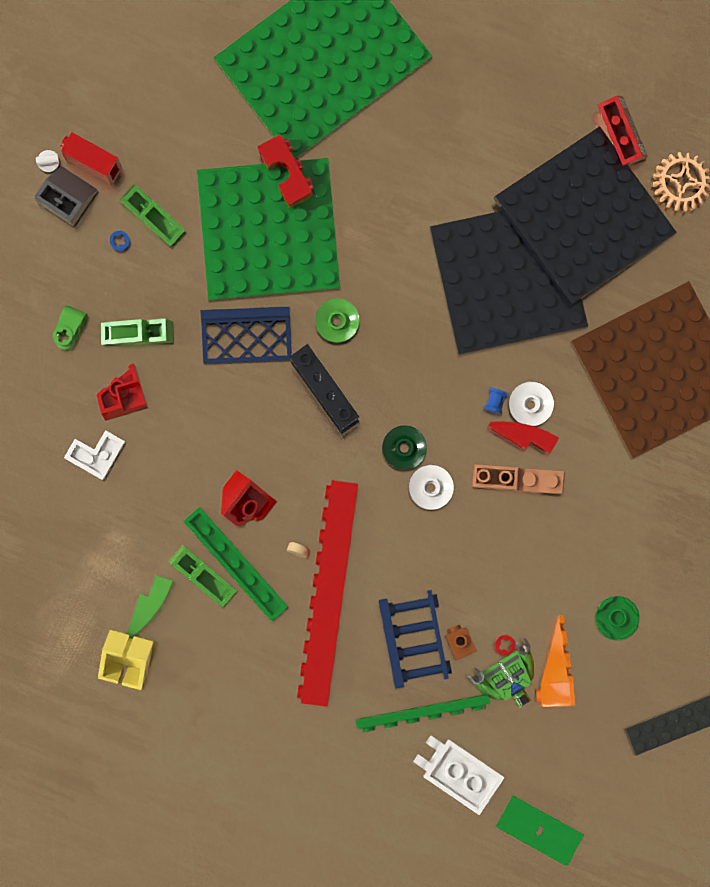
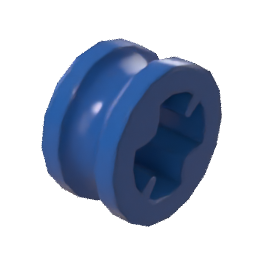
[110,230,130,251]

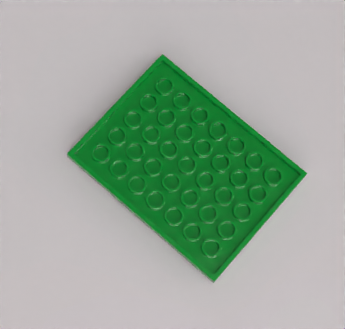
[214,0,433,159]

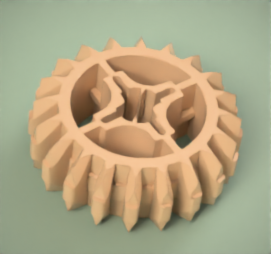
[652,152,710,212]

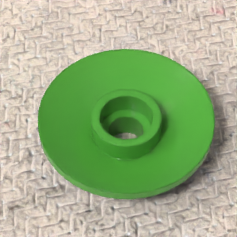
[315,298,359,343]

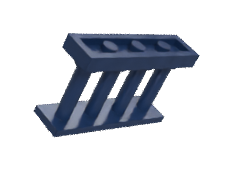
[378,590,452,689]

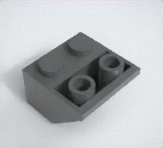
[34,166,98,226]

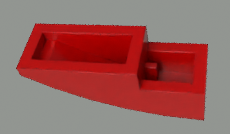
[487,421,559,455]

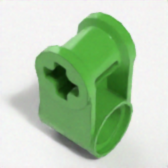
[53,305,87,350]

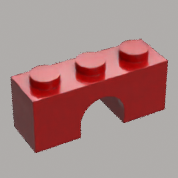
[257,134,314,209]

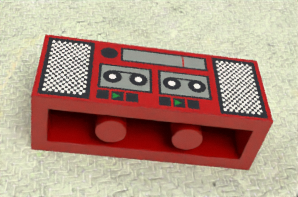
[597,95,648,166]

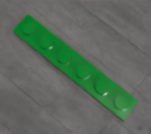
[183,507,288,622]
[355,694,490,732]

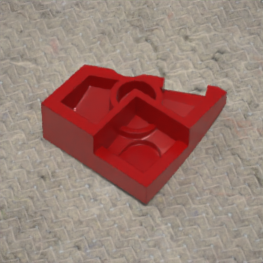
[96,363,147,421]

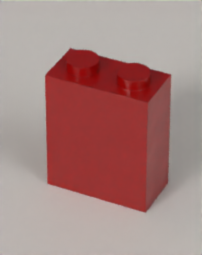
[60,132,122,185]

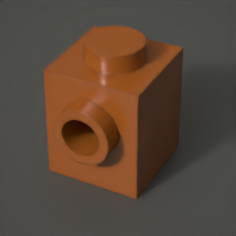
[445,625,477,661]

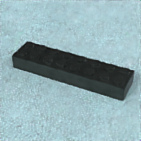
[624,695,710,756]

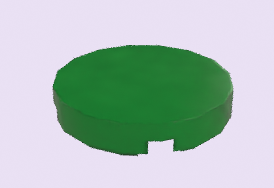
[595,596,640,641]

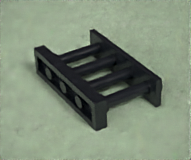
[289,344,360,435]

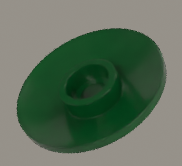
[382,425,427,470]

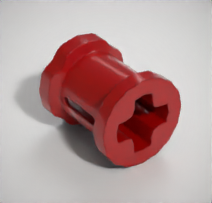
[494,635,515,655]

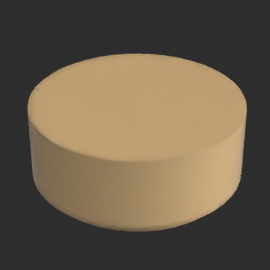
[286,542,310,558]

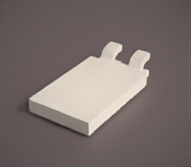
[413,735,504,815]

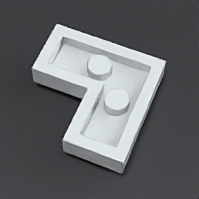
[64,430,125,480]

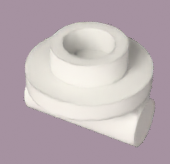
[36,150,60,172]

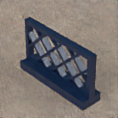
[200,306,292,363]

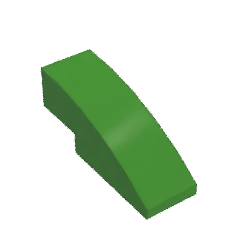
[119,184,185,246]
[101,319,173,345]
[168,545,237,608]
[127,575,174,639]

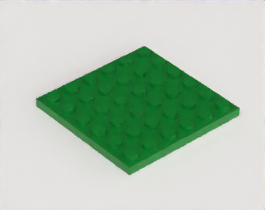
[197,158,340,301]

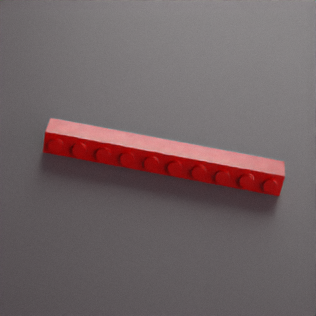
[297,480,358,707]

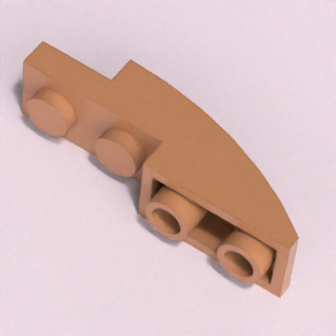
[472,464,565,494]

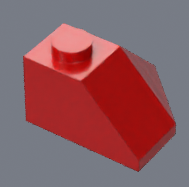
[221,470,277,526]

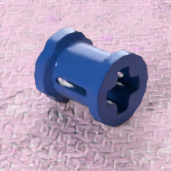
[484,387,509,415]

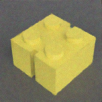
[98,630,153,690]

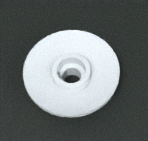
[509,382,554,426]
[409,465,454,510]

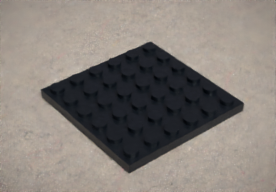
[493,126,677,306]
[430,211,588,356]

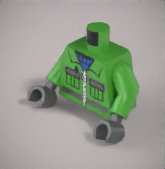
[467,638,534,707]

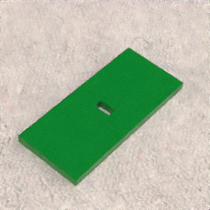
[496,795,584,866]

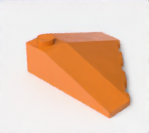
[536,615,575,707]

